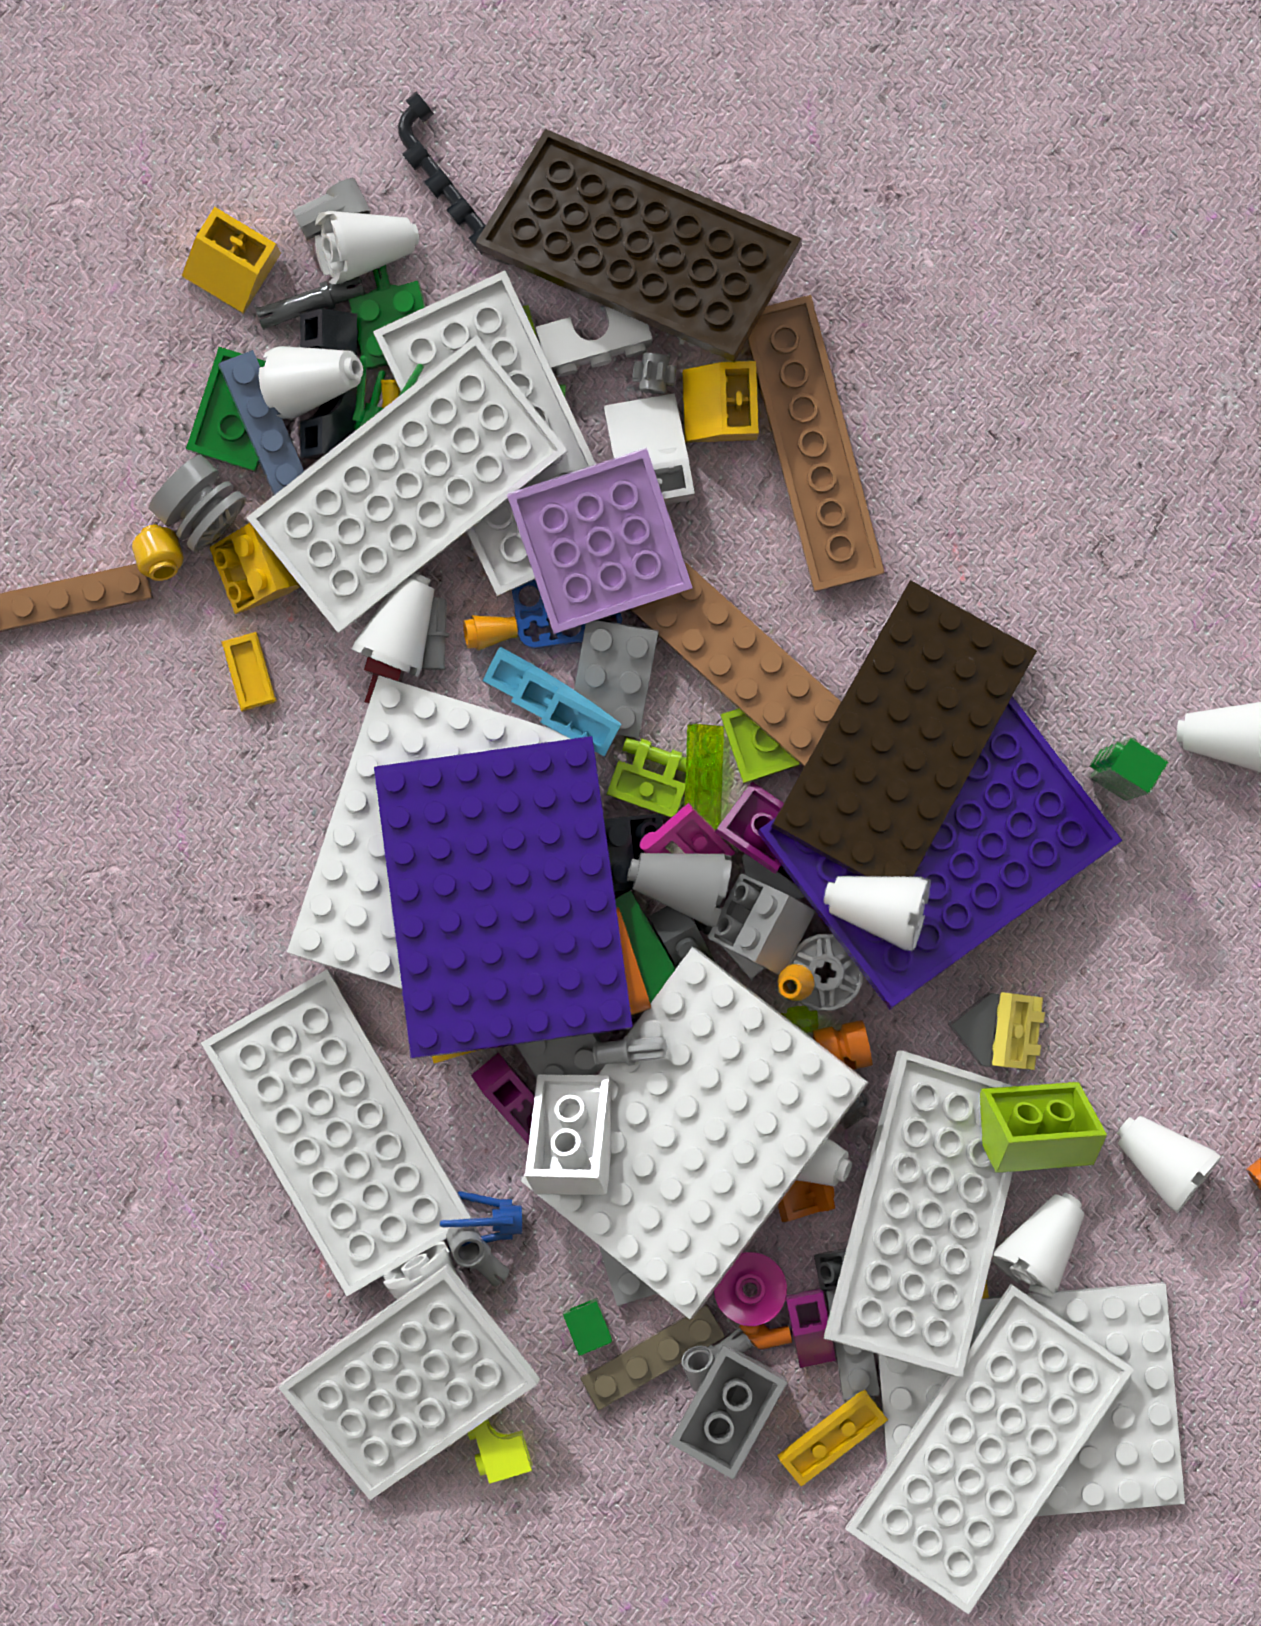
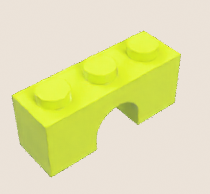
[467,1418,533,1484]

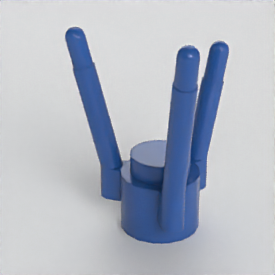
[440,1191,522,1251]

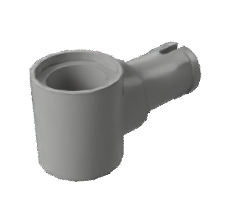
[446,1227,509,1286]
[681,1328,753,1392]

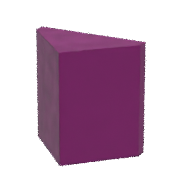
[715,782,784,874]

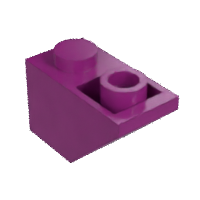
[785,1288,836,1368]

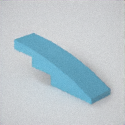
[482,647,621,757]

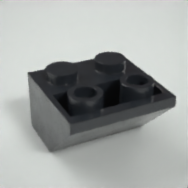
[604,814,663,892]

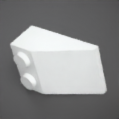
[525,1075,611,1195]

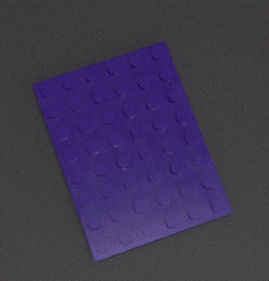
[757,696,1123,1010]
[374,736,633,1059]

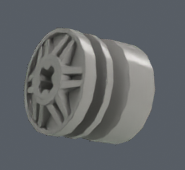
[149,454,247,553]
[787,934,863,1011]

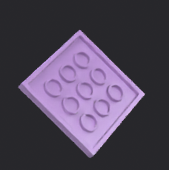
[507,448,693,634]

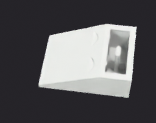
[604,393,695,505]

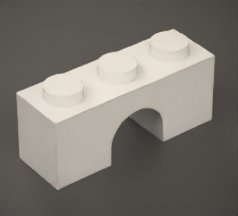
[536,307,652,377]

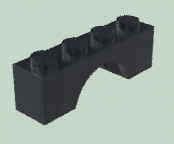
[300,308,358,460]

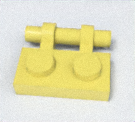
[992,992,1045,1070]

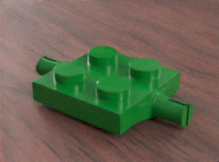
[349,265,426,370]

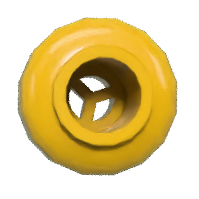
[132,524,184,581]

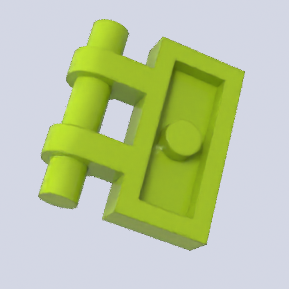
[606,737,695,818]

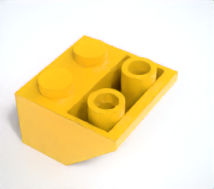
[182,206,281,314]
[682,361,759,443]
[209,523,301,614]

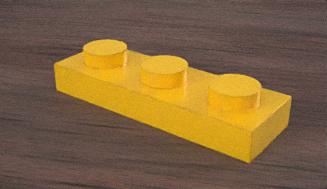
[777,1389,888,1487]

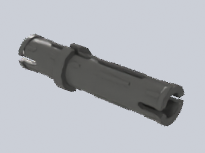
[256,276,365,330]

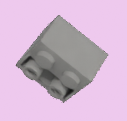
[707,873,815,975]

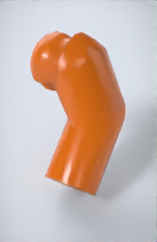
[739,1324,792,1350]

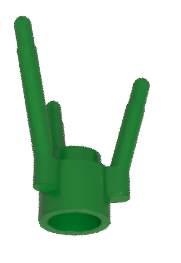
[352,355,424,430]

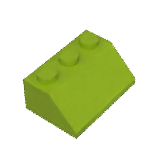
[980,1082,1107,1173]

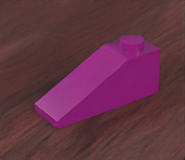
[471,1052,535,1145]

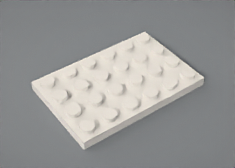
[278,1264,540,1500]

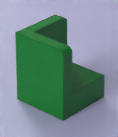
[563,1297,612,1356]

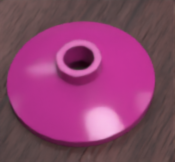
[714,1252,787,1326]

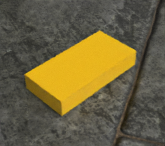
[221,632,277,712]

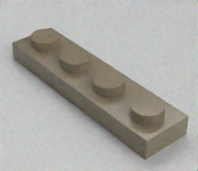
[580,1304,725,1410]

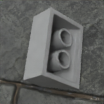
[669,1345,788,1480]

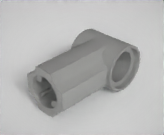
[293,178,371,240]

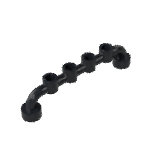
[398,91,511,265]

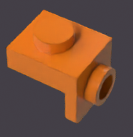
[777,1180,836,1222]

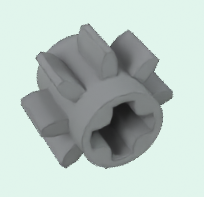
[632,353,677,394]

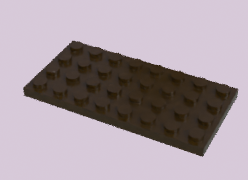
[476,129,802,362]
[771,580,1037,877]

